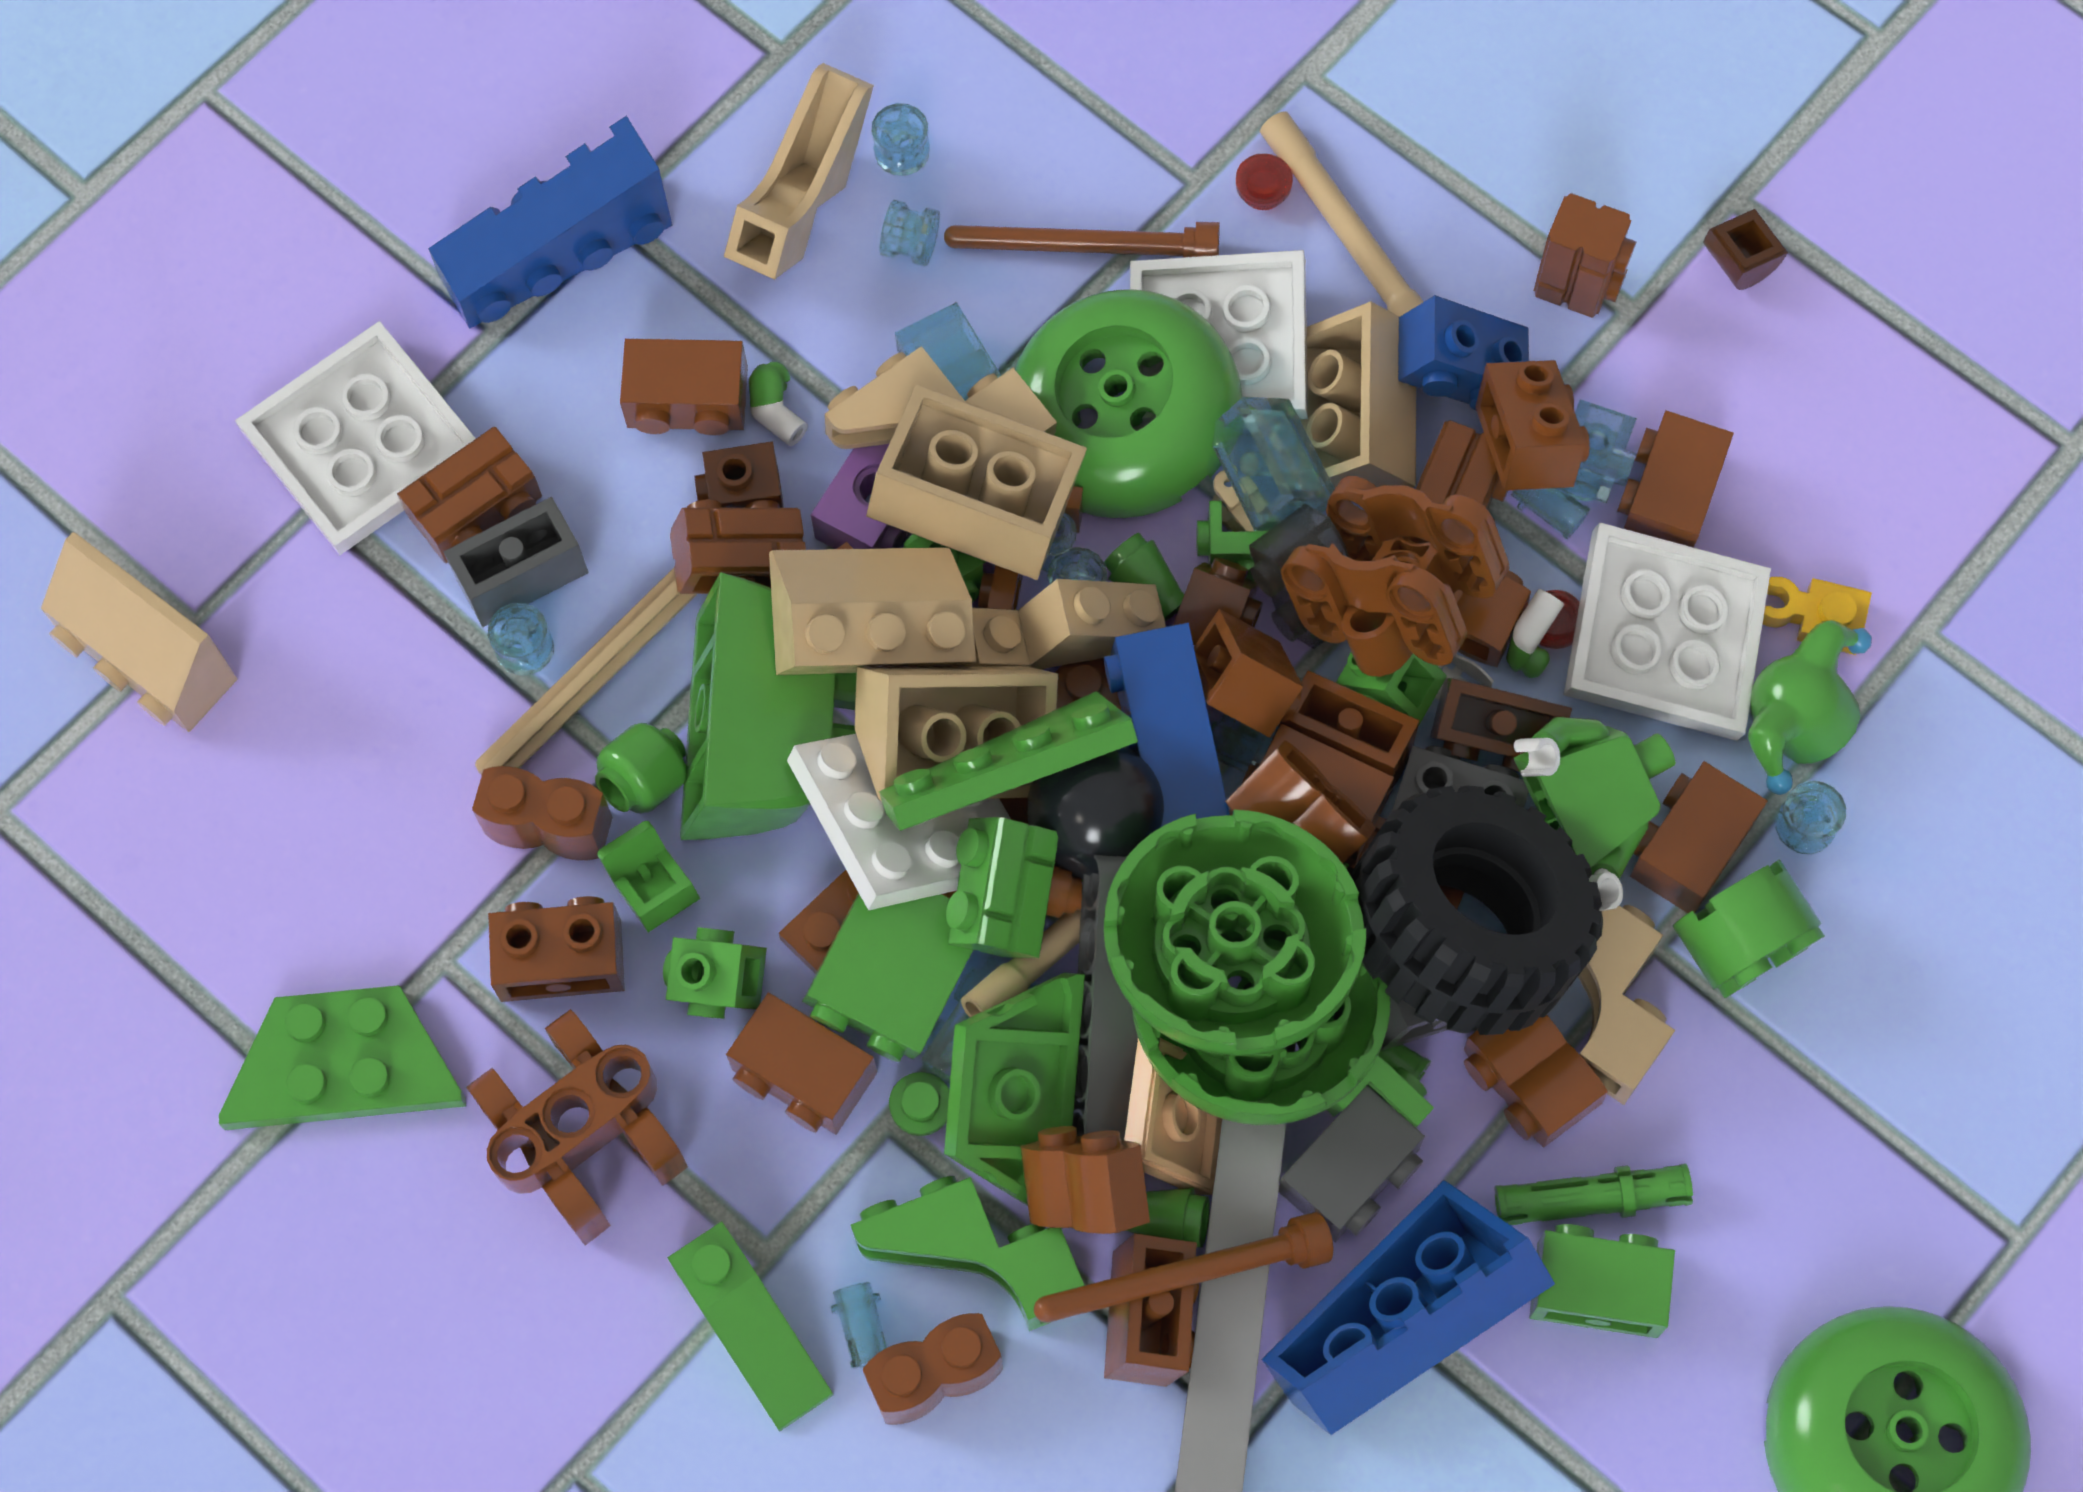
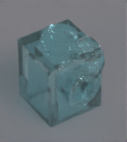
[1561,399,1637,503]

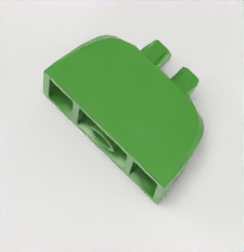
[680,572,857,840]

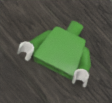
[1514,717,1676,911]

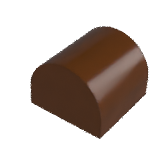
[1703,209,1788,290]

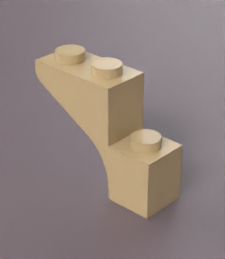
[724,63,874,280]
[825,346,1057,449]
[965,579,1166,670]
[1578,905,1675,1105]

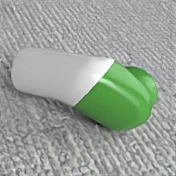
[749,361,808,447]
[1506,589,1564,678]

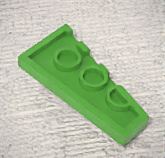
[879,691,1138,831]

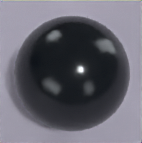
[1026,746,1164,879]

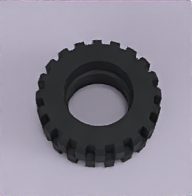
[1350,785,1603,1035]

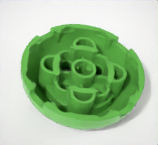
[1015,289,1242,518]
[1104,809,1366,1056]
[1132,902,1390,1125]
[1764,1306,2031,1492]

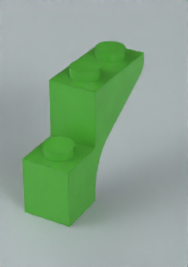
[850,1176,1084,1331]

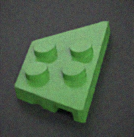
[944,972,1085,1206]
[219,985,466,1130]

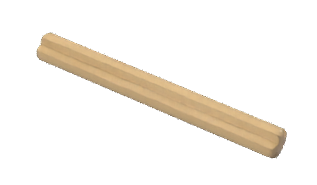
[475,568,697,776]

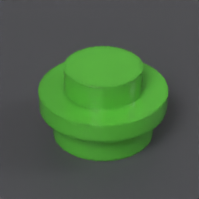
[889,1072,949,1136]

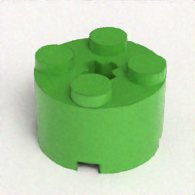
[1672,860,1825,998]

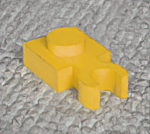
[1763,576,1872,655]

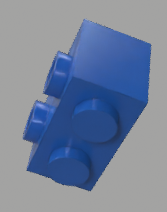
[1398,295,1529,411]

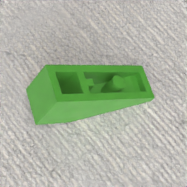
[667,1221,833,1432]

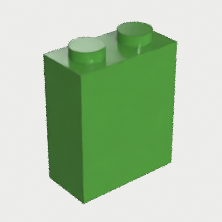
[802,892,973,1062]

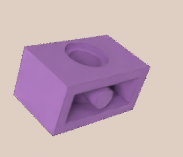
[811,444,908,549]

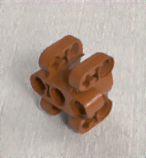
[1281,476,1510,677]
[466,1009,688,1246]

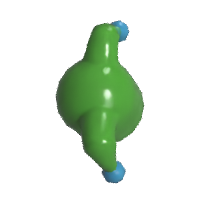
[1748,620,1872,795]

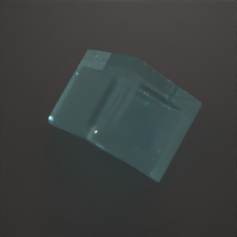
[1211,713,1281,774]

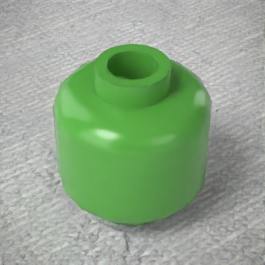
[595,723,687,814]

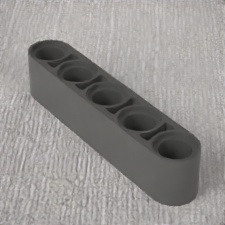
[1072,855,1138,1140]

